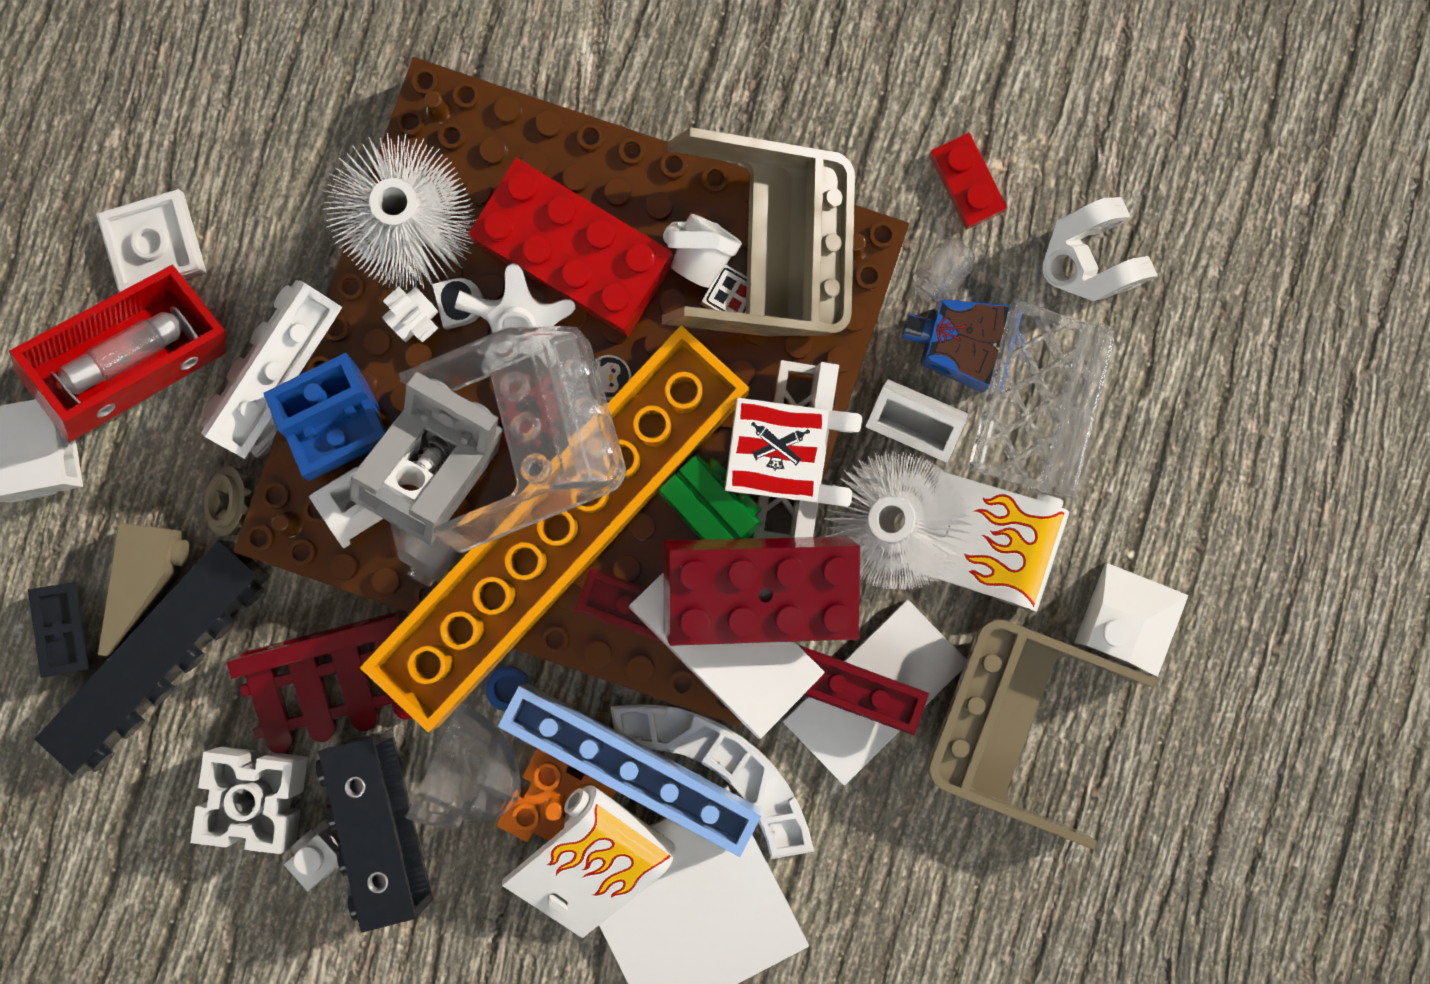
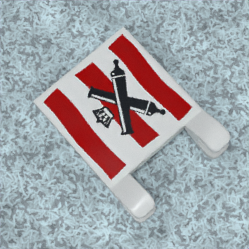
[724,398,862,507]

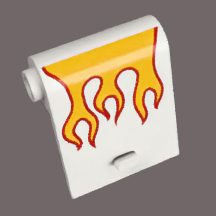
[910,472,1070,612]
[502,785,675,938]

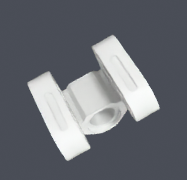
[1042,197,1158,301]

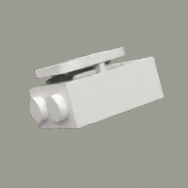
[0,399,83,503]

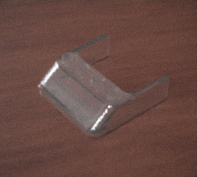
[399,326,626,553]

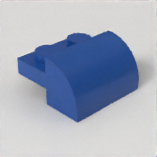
[263,353,387,481]

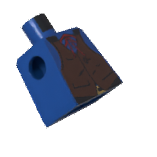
[902,300,1012,393]

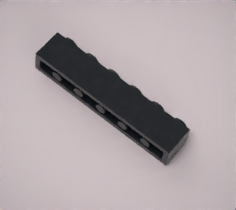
[34,540,270,775]

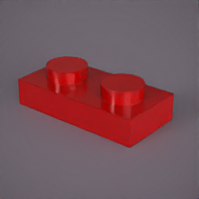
[929,132,1007,230]

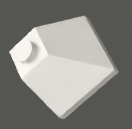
[1074,563,1188,677]

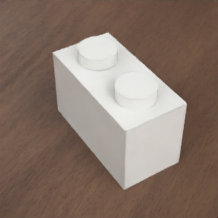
[866,379,968,463]

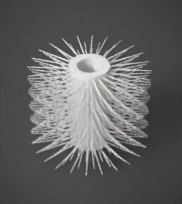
[322,133,476,290]
[824,452,972,590]

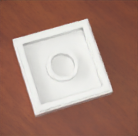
[96,189,207,293]

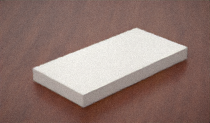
[629,573,825,739]
[782,599,966,786]

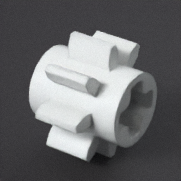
[382,286,439,342]

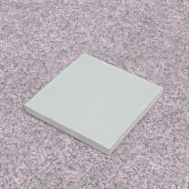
[599,785,809,984]

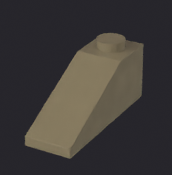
[98,523,190,656]

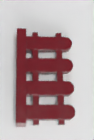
[226,610,412,753]

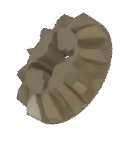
[204,466,254,536]

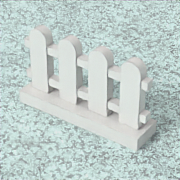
[201,280,342,459]

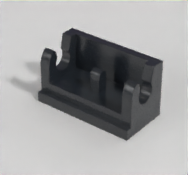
[28,582,90,678]

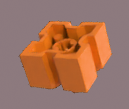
[496,748,616,843]

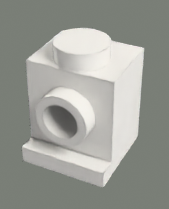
[309,467,383,549]
[284,819,341,892]

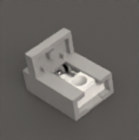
[350,372,503,545]

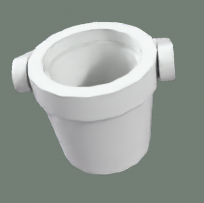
[663,214,742,288]

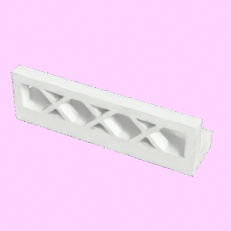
[752,360,839,538]

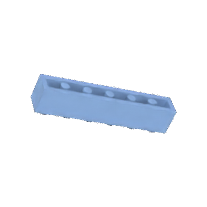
[497,683,761,857]

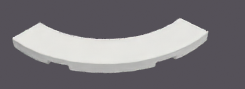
[611,703,814,859]

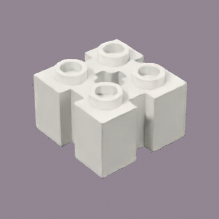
[190,746,308,854]

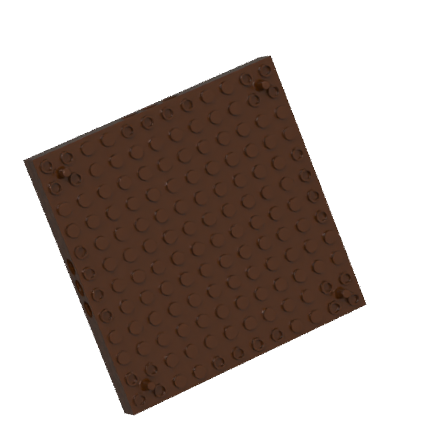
[233,57,910,727]

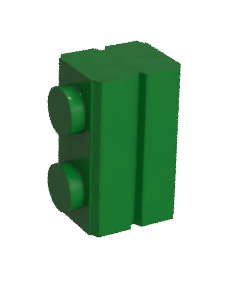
[658,454,764,540]

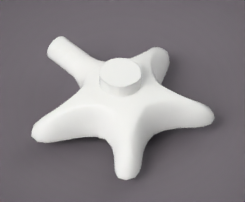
[455,264,575,373]

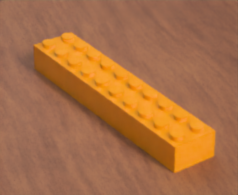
[360,325,749,732]

